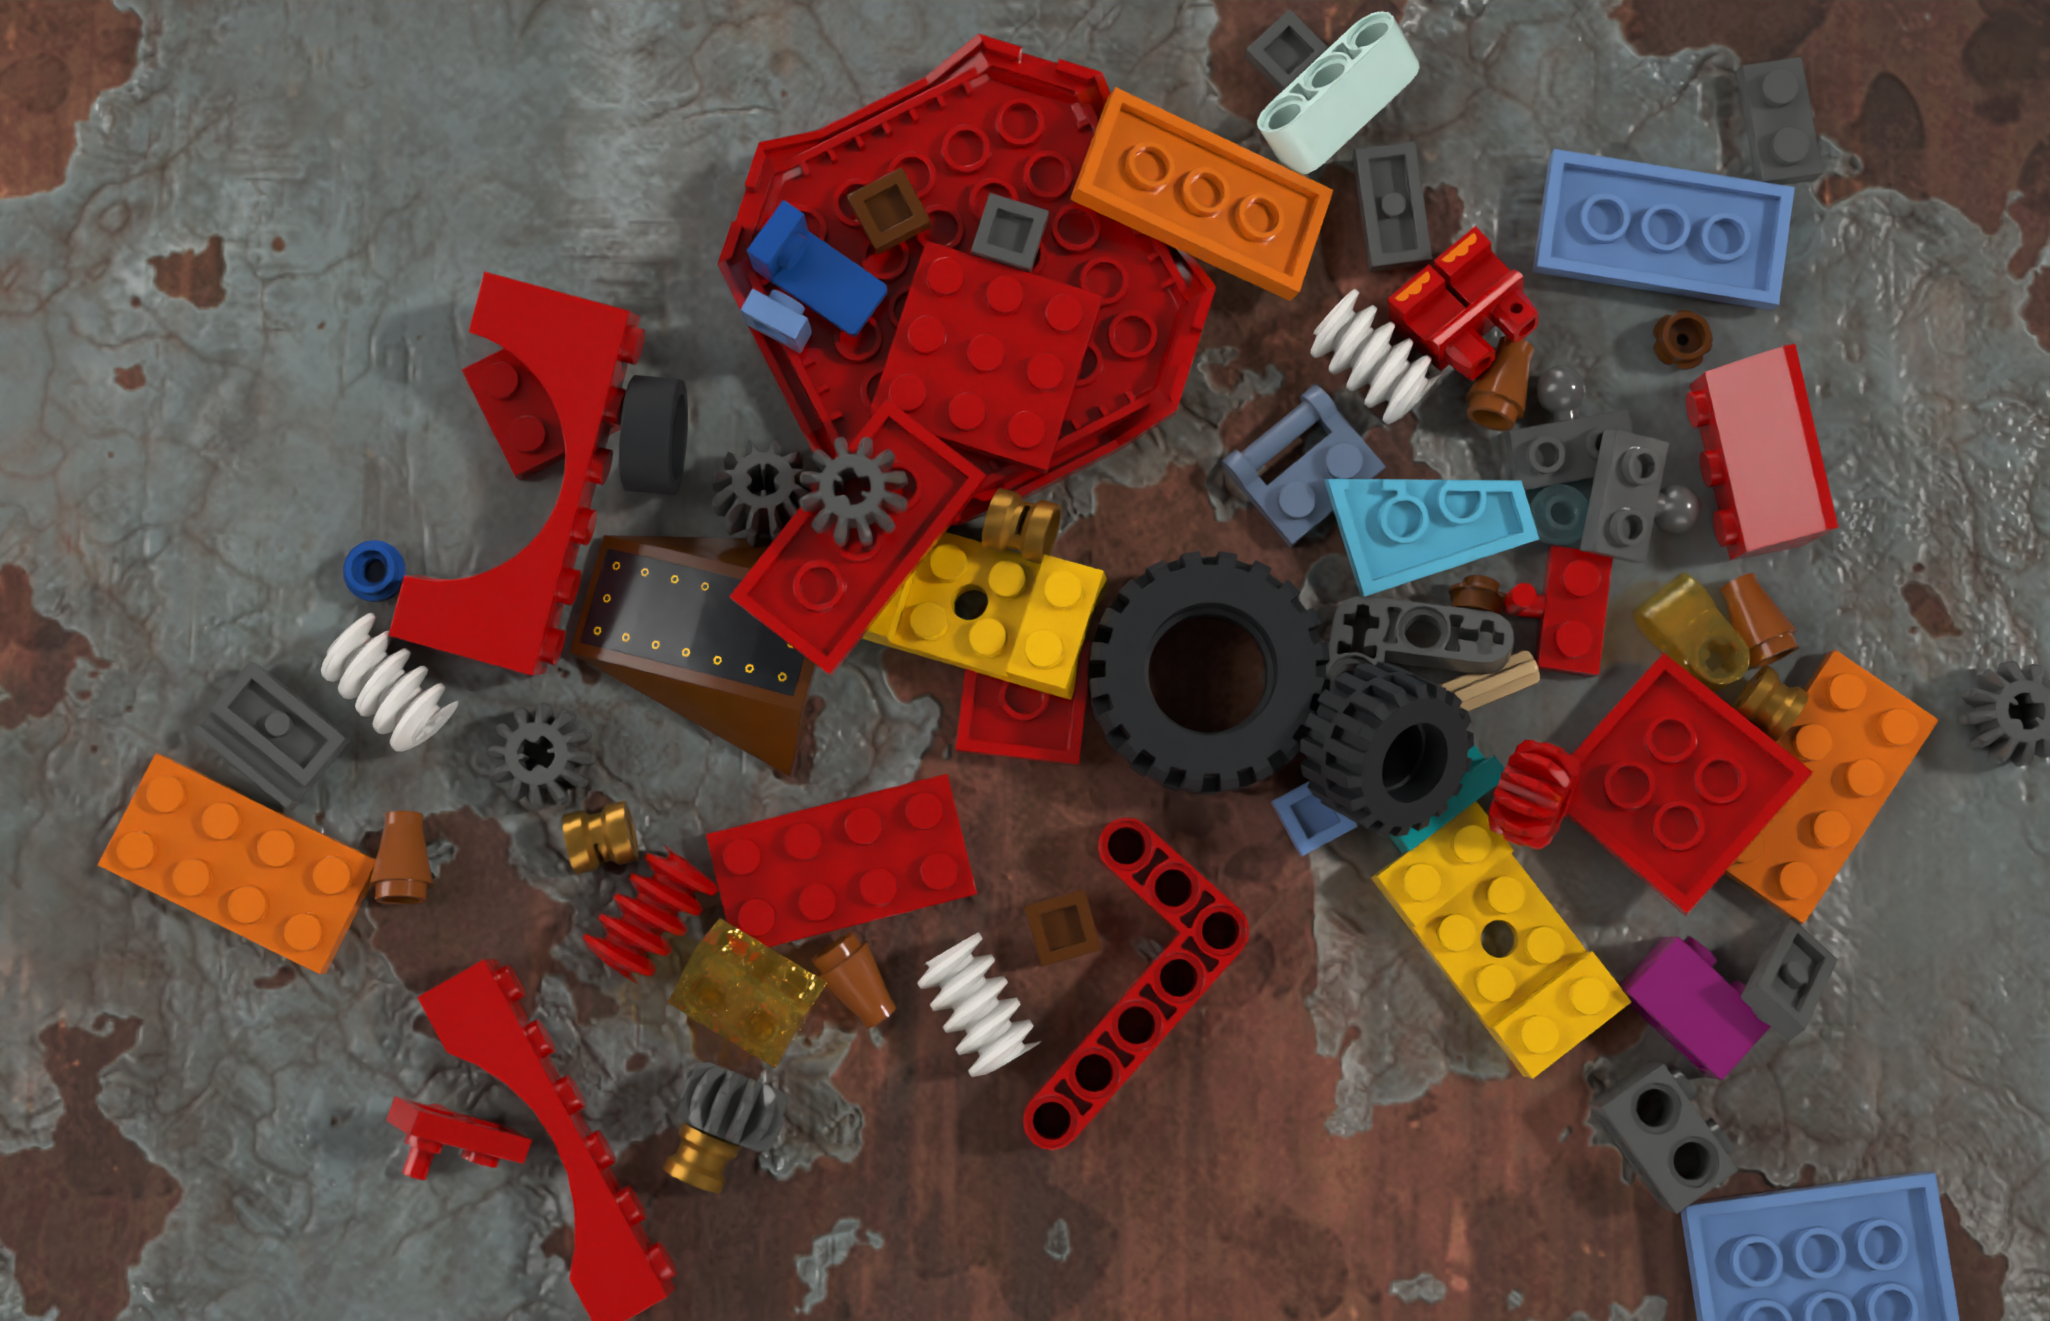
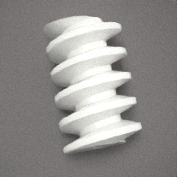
[1310,288,1445,424]
[321,613,458,752]
[917,932,1042,1077]

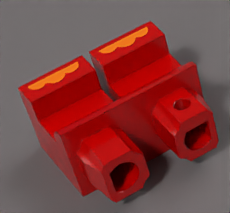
[1387,226,1539,381]

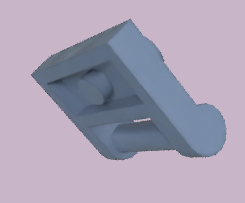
[1221,384,1386,547]

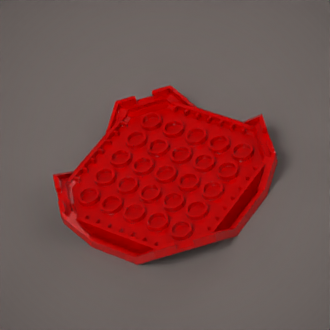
[717,33,1216,526]

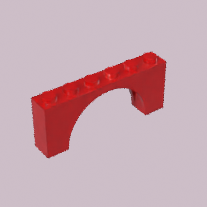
[388,271,645,676]

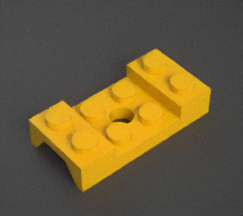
[861,532,1109,700]
[1370,801,1632,1079]

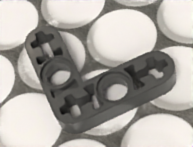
[1326,596,1514,692]

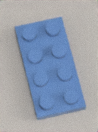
[1532,149,1795,310]

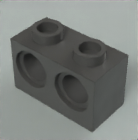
[1588,1061,1738,1214]

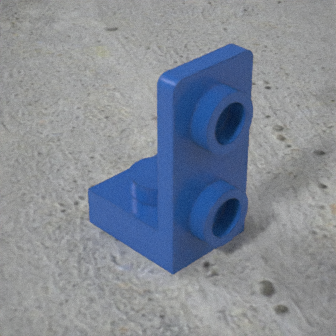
[747,200,888,337]

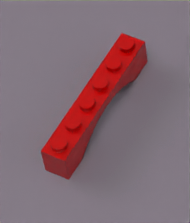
[417,959,677,1321]

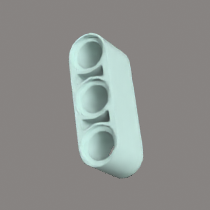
[1257,11,1420,175]

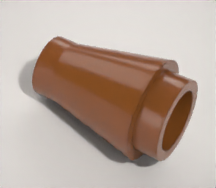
[1465,336,1534,431]
[1720,573,1799,669]
[369,810,434,905]
[811,931,897,1029]

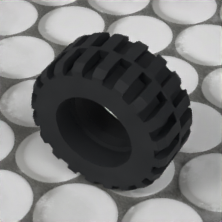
[1088,551,1330,795]

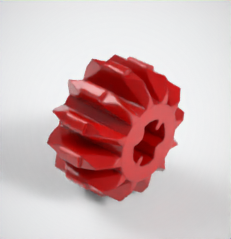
[1488,739,1580,850]

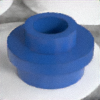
[343,540,407,602]

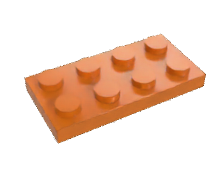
[1070,87,1333,301]
[1725,649,1939,924]
[98,753,376,974]

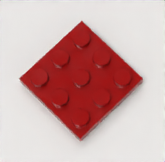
[869,241,1103,475]
[1566,652,1813,917]

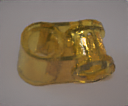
[1632,572,1750,692]

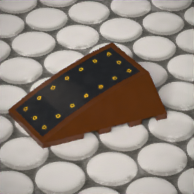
[570,535,817,777]

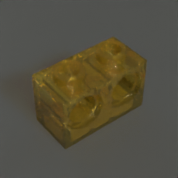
[668,918,827,1068]

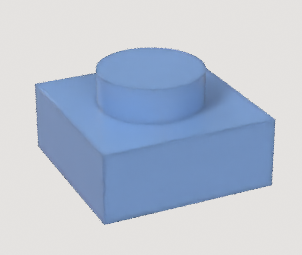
[740,288,812,354]
[1271,781,1358,857]

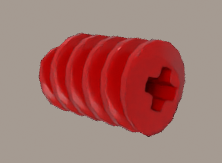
[582,845,718,984]

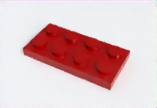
[729,398,987,677]
[706,774,978,956]

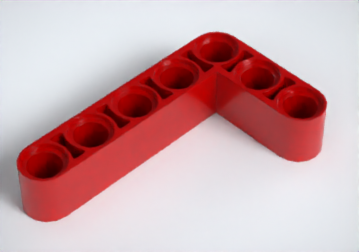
[1023,817,1250,1150]

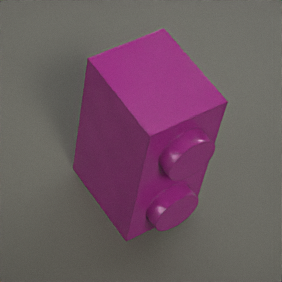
[1619,936,1771,1080]

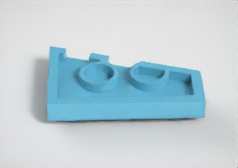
[1324,479,1539,597]

